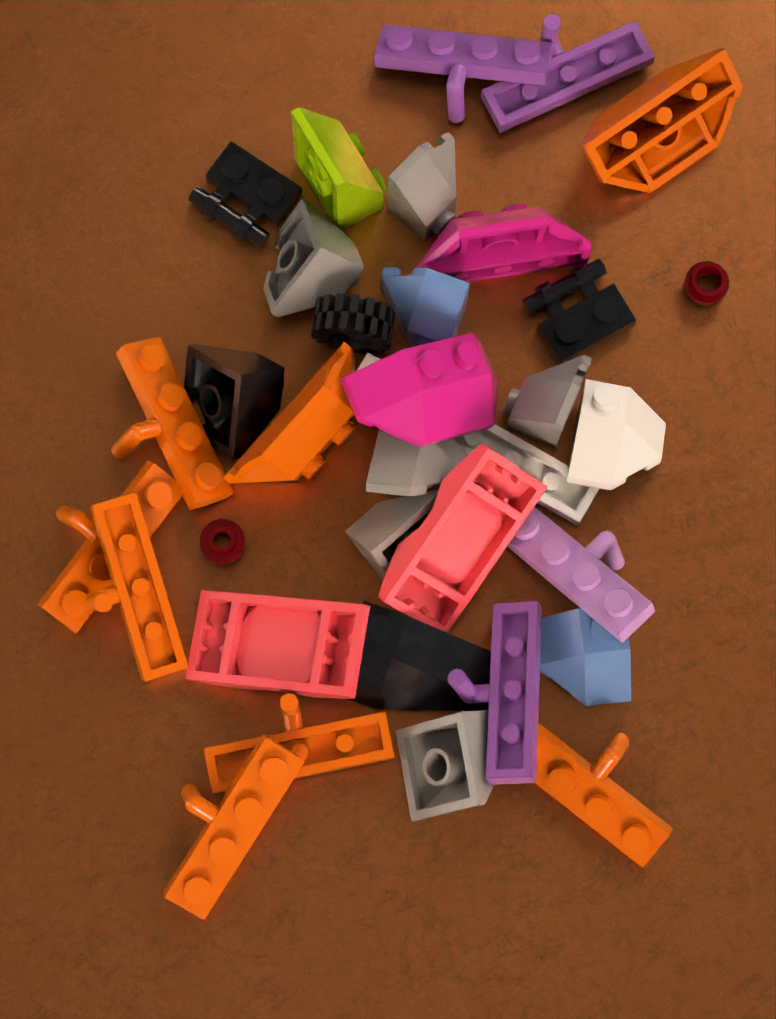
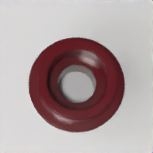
[684,261,729,305]
[200,519,245,564]

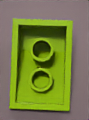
[291,107,387,231]

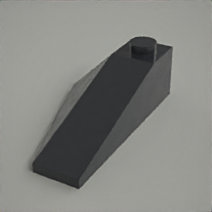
[347,601,491,711]

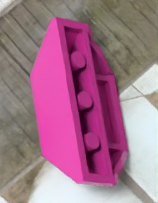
[416,204,592,282]
[340,333,499,447]

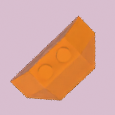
[581,48,743,193]
[222,342,357,484]

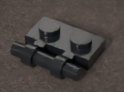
[188,141,303,248]
[522,258,636,365]

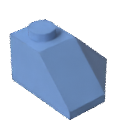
[380,267,470,347]
[540,608,631,707]

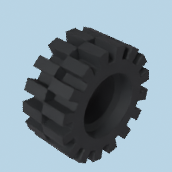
[311,293,395,354]

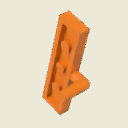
[111,336,234,510]
[37,461,182,633]
[86,492,189,682]
[204,693,395,796]
[535,723,674,868]
[163,734,305,920]

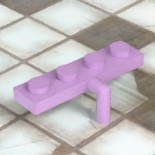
[507,507,656,643]

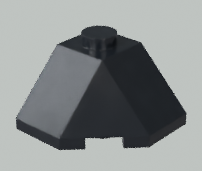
[184,344,285,459]

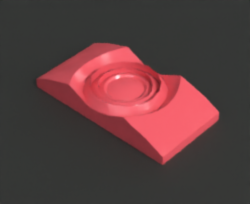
[378,443,547,633]
[185,590,370,699]

